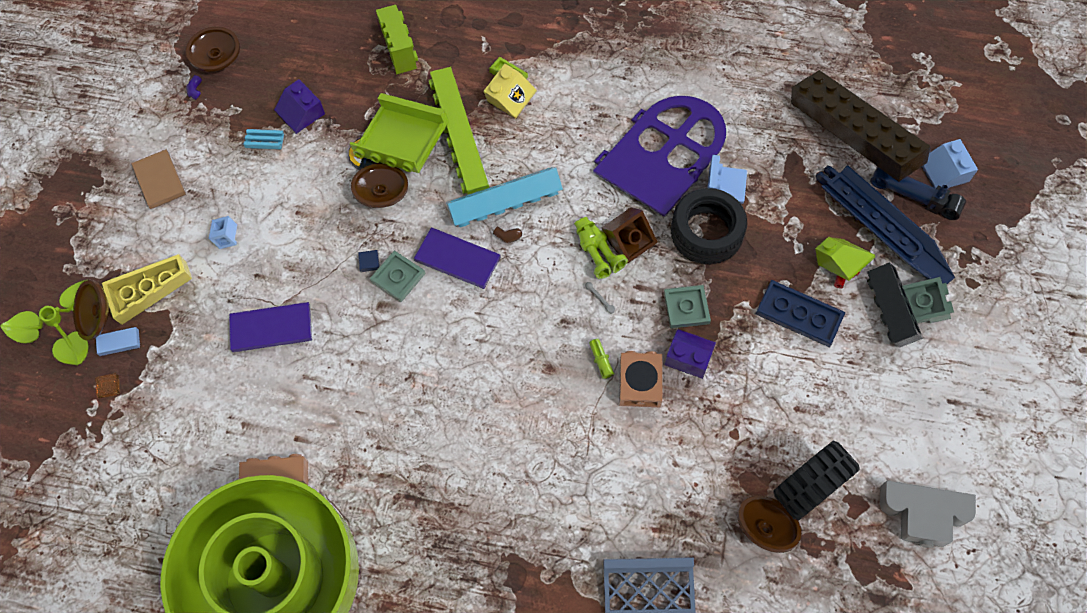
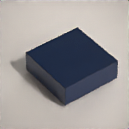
[358,250,380,272]

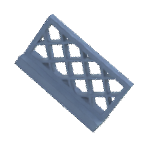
[603,558,696,613]

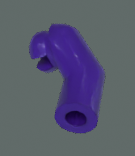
[186,75,202,100]

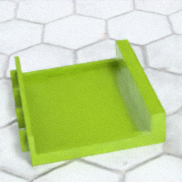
[350,93,449,173]

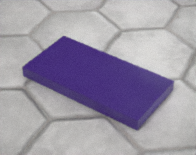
[414,227,501,289]
[229,302,312,353]

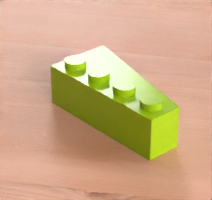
[376,5,418,74]

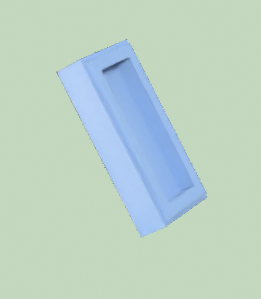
[96,327,140,356]

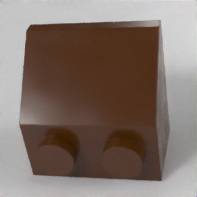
[602,207,658,263]

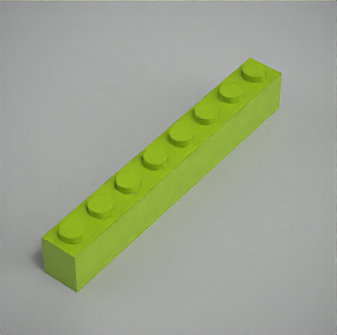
[428,67,489,195]

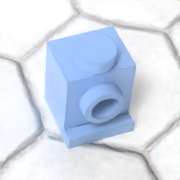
[209,216,237,249]

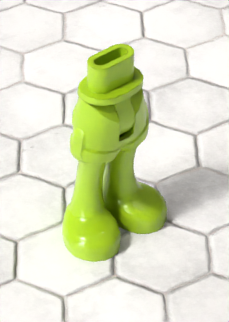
[574,217,628,279]

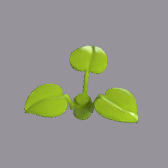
[0,280,89,365]

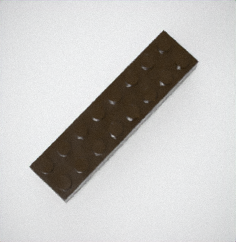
[791,70,931,182]

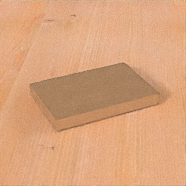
[131,149,186,209]

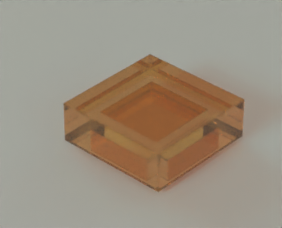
[95,373,120,398]

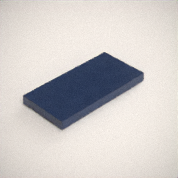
[755,280,846,348]

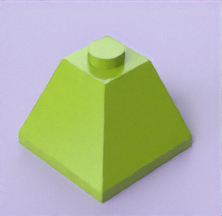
[815,237,875,281]

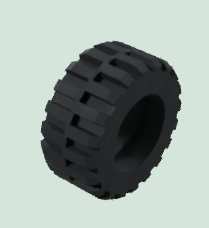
[773,440,860,521]

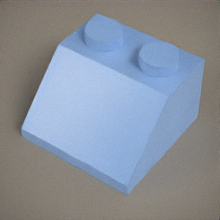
[922,139,978,189]

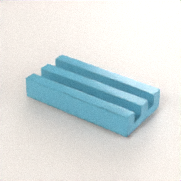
[244,129,284,150]

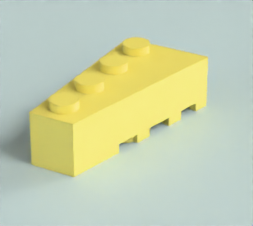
[102,254,192,325]

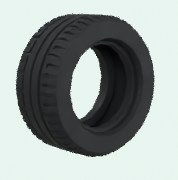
[671,188,748,265]

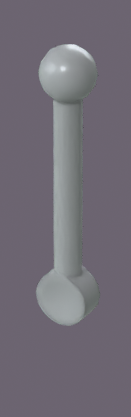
[585,282,615,314]

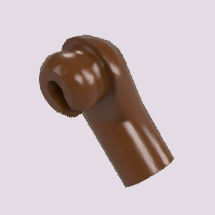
[493,227,523,243]

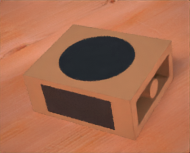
[619,351,662,408]

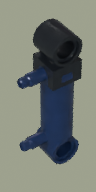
[870,167,966,220]

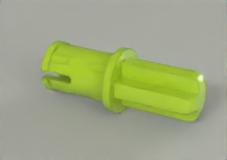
[589,338,615,379]

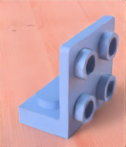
[707,155,747,204]

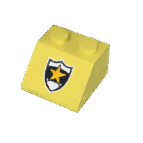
[483,64,537,119]

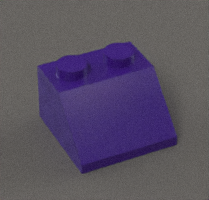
[274,79,325,134]
[664,329,716,379]

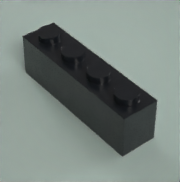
[867,262,923,347]

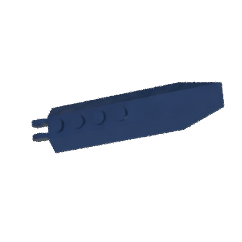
[815,165,955,284]

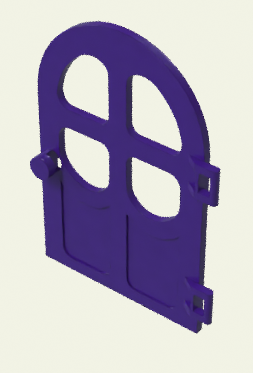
[593,96,726,217]

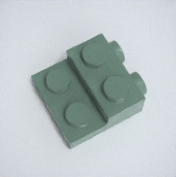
[903,277,954,323]

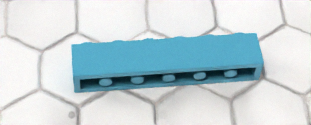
[446,167,563,227]

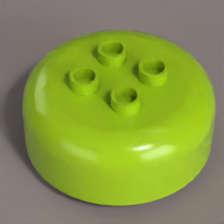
[160,475,359,613]

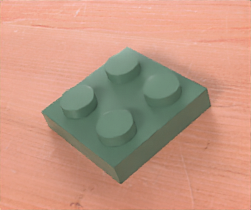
[370,250,426,302]
[664,285,711,329]

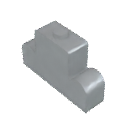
[880,480,976,548]

